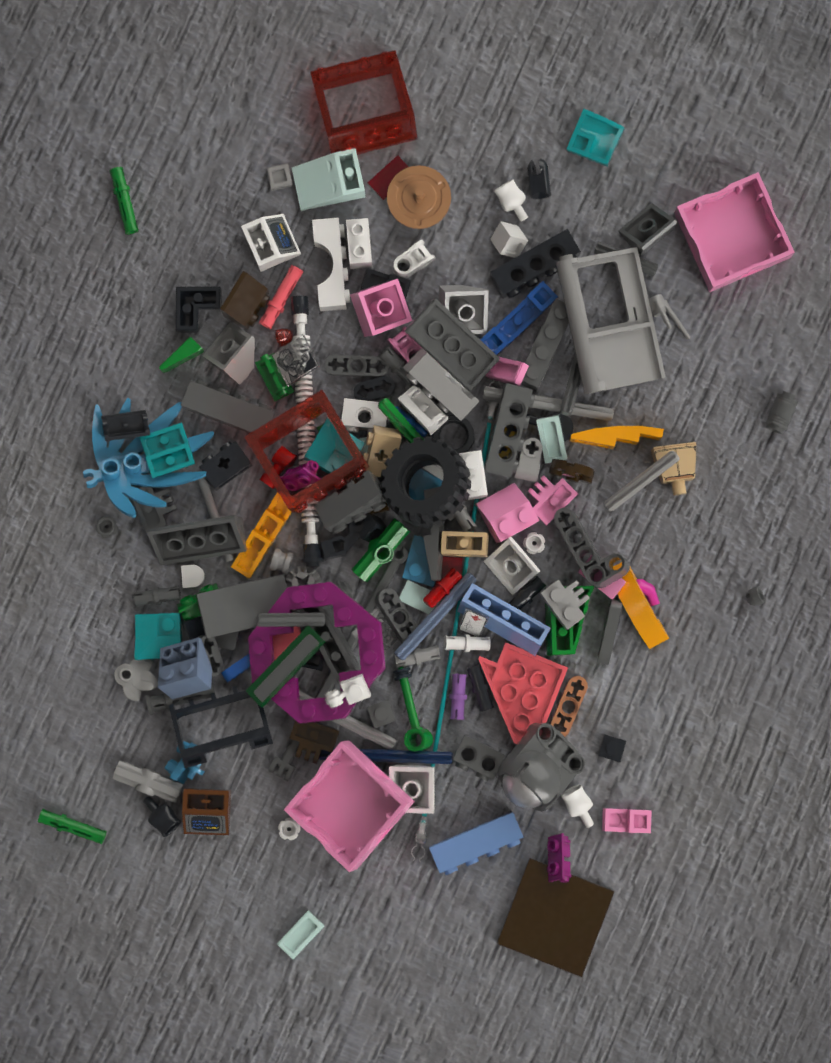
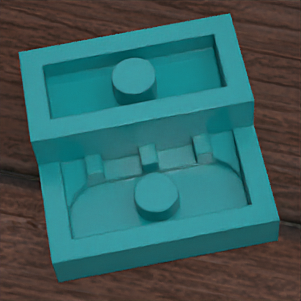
[140,422,195,478]

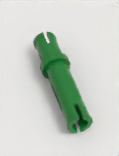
[109,167,139,235]
[38,809,107,845]

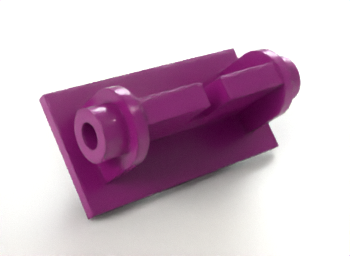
[276,460,321,492]
[547,833,571,882]

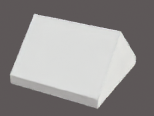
[484,537,540,595]

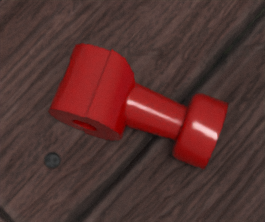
[259,446,297,489]

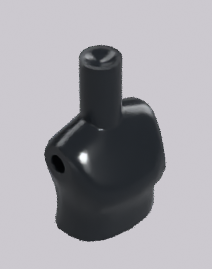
[143,796,181,837]

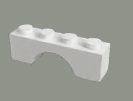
[312,218,350,311]

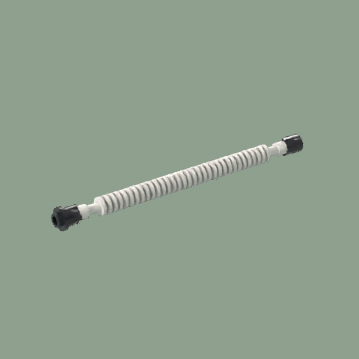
[290,296,324,567]

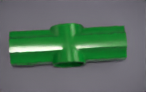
[351,518,410,582]

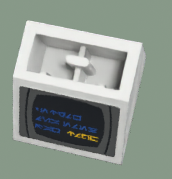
[241,214,301,272]

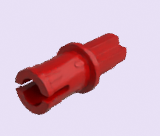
[423,568,462,608]

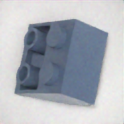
[158,637,212,699]

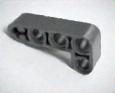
[554,508,630,588]

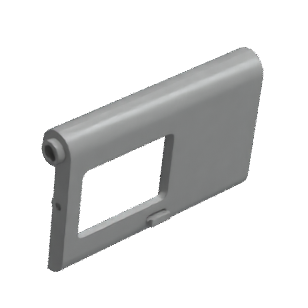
[556,247,666,395]

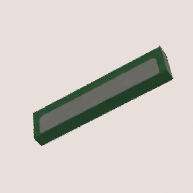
[246,625,325,708]

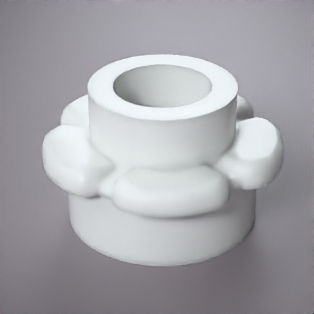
[523,532,545,554]
[278,818,300,840]

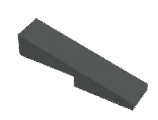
[423,487,444,582]

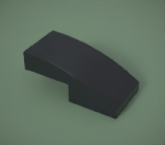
[360,268,411,300]

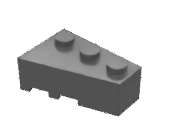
[315,470,386,533]

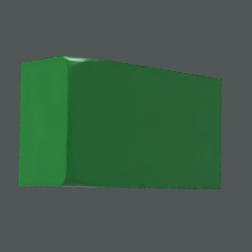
[159,337,204,373]

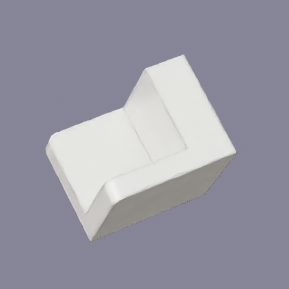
[491,221,528,258]

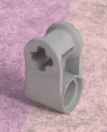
[514,438,542,482]

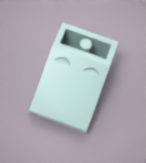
[292,148,365,211]

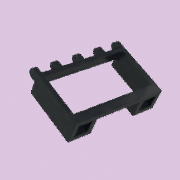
[169,683,273,768]

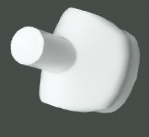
[494,179,528,222]
[561,784,594,828]

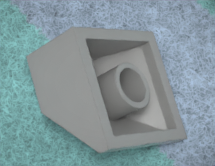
[439,285,489,334]
[202,322,255,385]

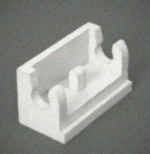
[398,385,449,435]

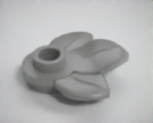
[114,659,158,701]

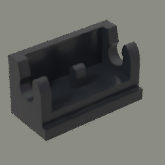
[101,410,150,441]

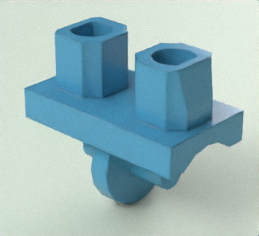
[165,741,205,784]

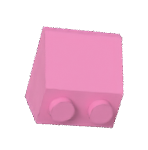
[350,279,412,337]
[475,483,540,543]

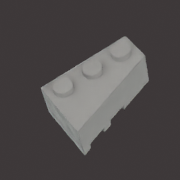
[403,348,479,421]

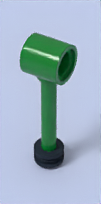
[393,667,433,751]

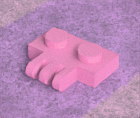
[528,475,578,526]

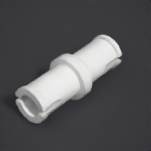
[443,634,490,652]

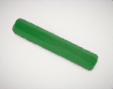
[378,398,425,443]

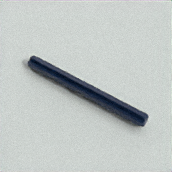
[319,748,453,764]

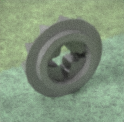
[286,566,321,587]

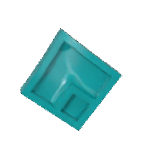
[566,108,625,167]
[304,417,365,482]
[134,613,182,660]

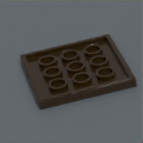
[497,858,614,977]

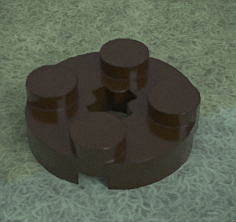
[549,459,595,484]

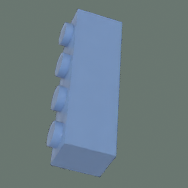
[457,583,551,656]
[429,811,524,875]

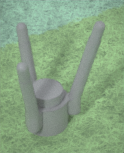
[649,294,690,339]

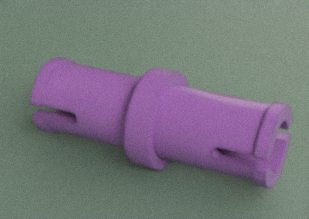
[449,674,467,720]

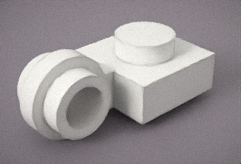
[325,674,371,708]

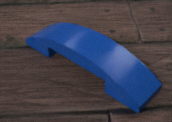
[480,281,558,355]

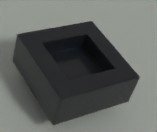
[598,734,626,762]

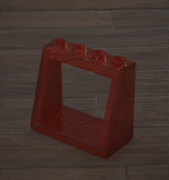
[310,50,418,155]
[245,390,370,513]

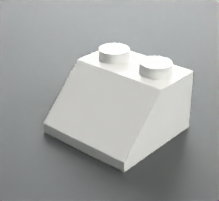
[389,764,434,814]

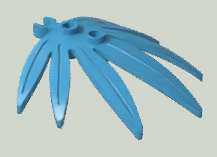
[83,398,214,518]

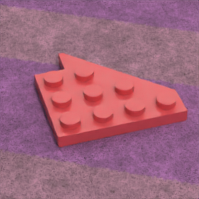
[478,642,568,744]

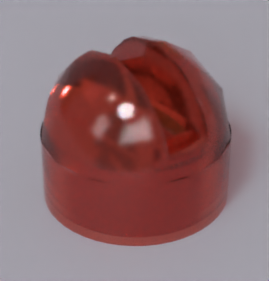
[275,328,293,347]

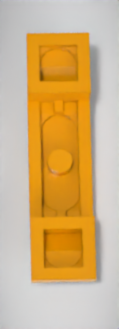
[613,562,669,649]

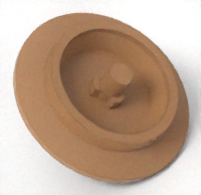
[387,166,451,229]

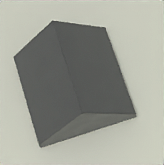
[618,203,677,257]

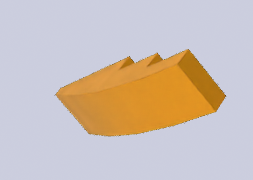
[569,426,664,449]
[231,488,299,579]

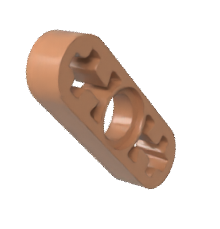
[550,676,588,737]

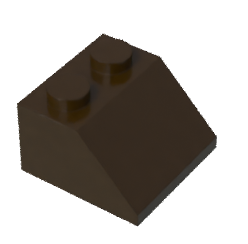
[220,271,270,331]

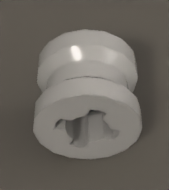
[270,548,294,574]

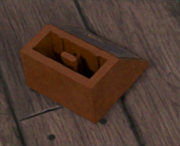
[182,788,231,835]

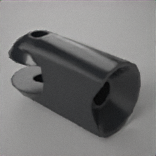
[527,158,551,199]

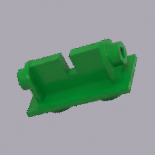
[255,353,294,402]
[177,583,219,621]

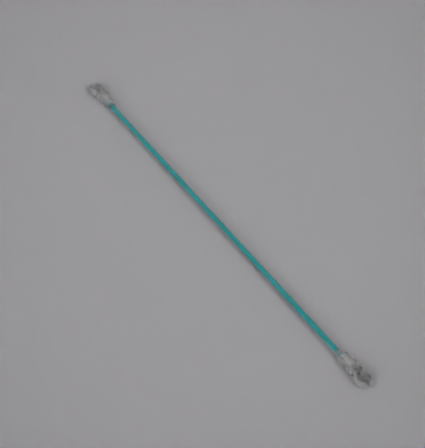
[411,379,502,861]

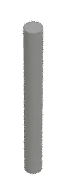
[197,476,235,563]

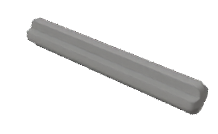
[604,451,680,511]

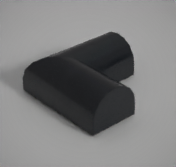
[176,287,222,333]

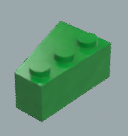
[544,586,594,656]

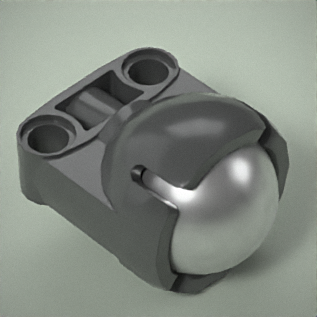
[497,723,585,812]

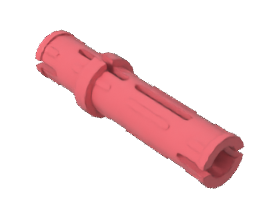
[259,265,303,329]

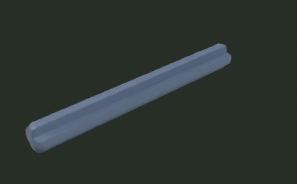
[394,573,477,660]

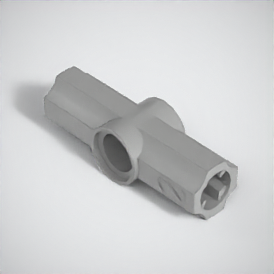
[113,761,183,803]

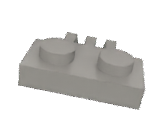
[539,580,590,630]

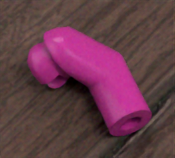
[636,579,660,606]

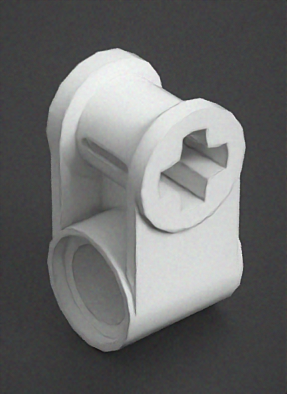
[393,240,436,279]

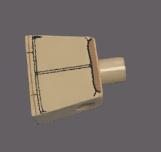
[651,442,696,495]

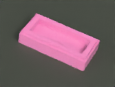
[486,357,529,386]

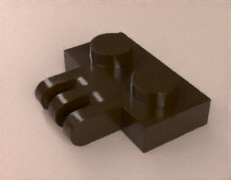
[289,720,340,764]

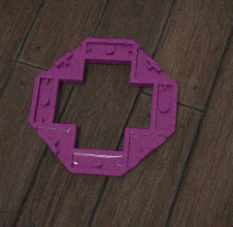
[248,582,385,723]

